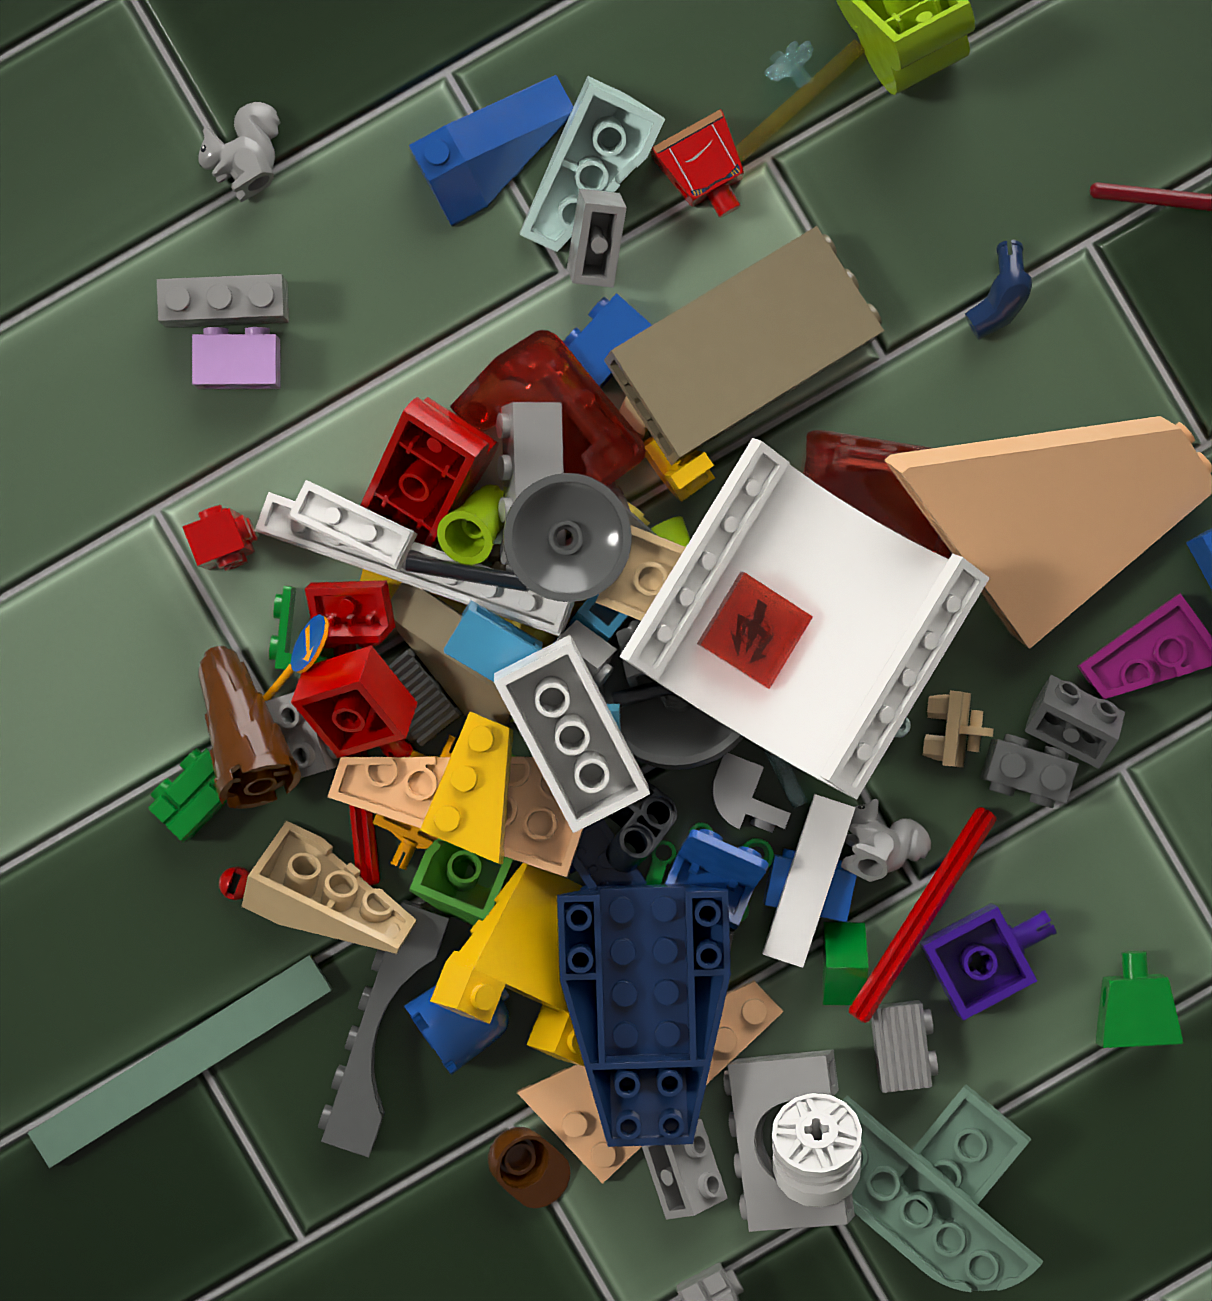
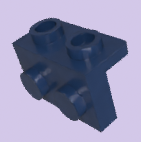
[569,818,647,890]

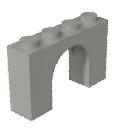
[723,1049,855,1232]

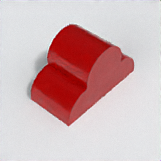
[360,397,499,548]

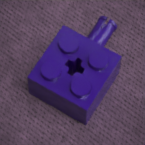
[919,903,1057,1021]

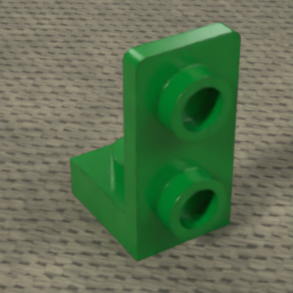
[269,586,330,670]

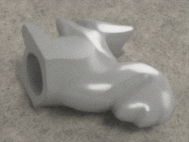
[198,102,280,202]
[841,799,931,882]

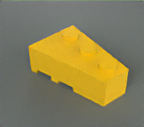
[420,712,513,864]

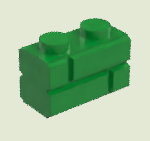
[148,747,227,843]

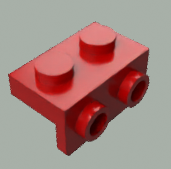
[305,580,396,648]

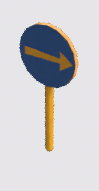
[263,614,329,701]

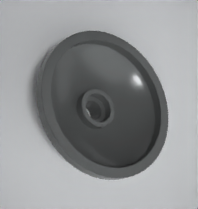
[503,473,632,602]

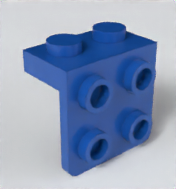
[665,829,769,930]

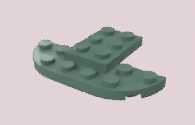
[842,1084,1043,1292]

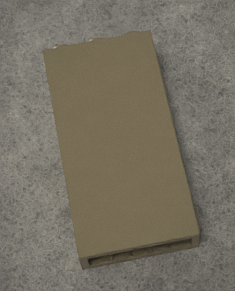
[604,226,884,466]

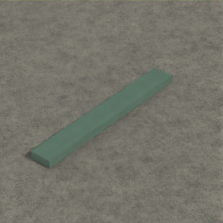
[28,954,333,1168]

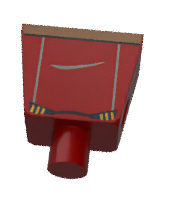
[651,109,744,218]

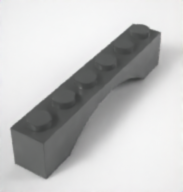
[318,900,451,1158]

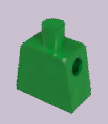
[1096,951,1183,1048]

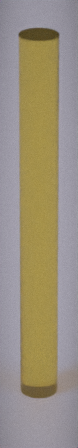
[735,39,865,162]

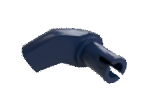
[965,240,1032,340]

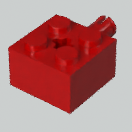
[291,645,418,758]

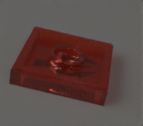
[697,571,813,689]

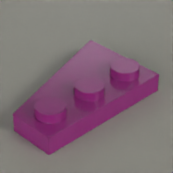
[1077,593,1212,699]

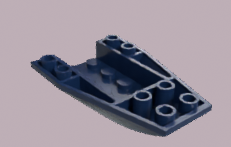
[557,884,731,1147]

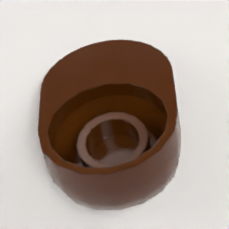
[488,1127,571,1208]

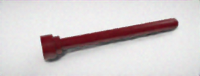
[1089,182,1212,211]

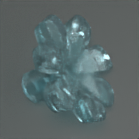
[765,40,814,87]

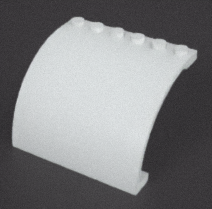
[620,438,989,799]

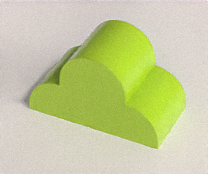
[836,0,975,95]

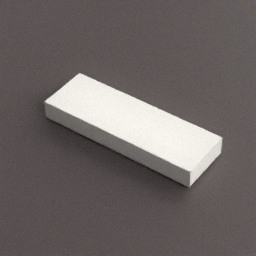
[288,480,417,571]

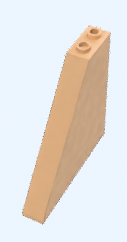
[885,416,1212,649]

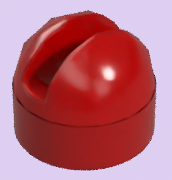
[219,866,250,900]

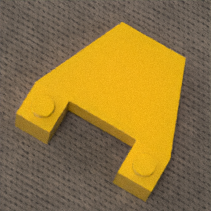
[430,863,585,1067]

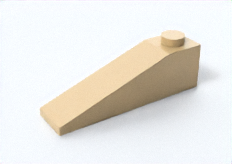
[242,821,416,954]

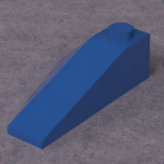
[409,75,573,227]

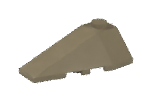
[391,583,512,727]

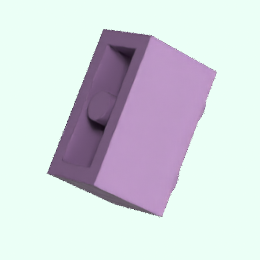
[192,327,280,389]

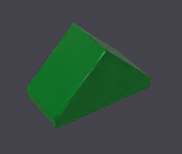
[822,922,869,1005]

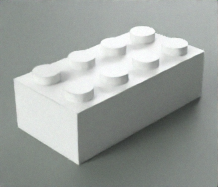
[494,635,650,833]

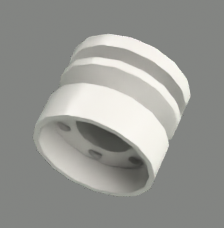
[772,1093,862,1207]

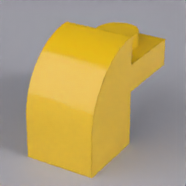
[638,436,715,502]

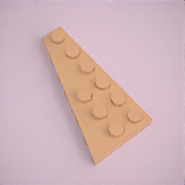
[328,757,584,877]
[517,980,783,1184]

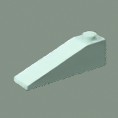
[519,76,665,252]

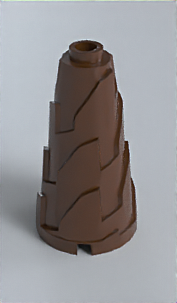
[198,646,301,809]

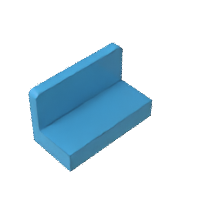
[444,600,543,682]

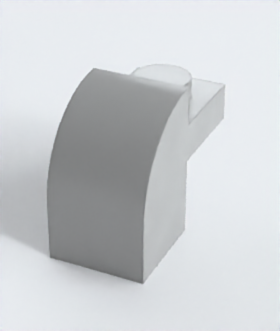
[711,753,791,833]

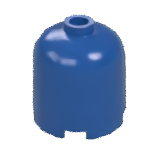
[404,984,510,1075]

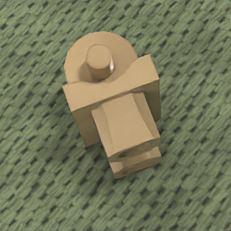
[923,690,994,767]

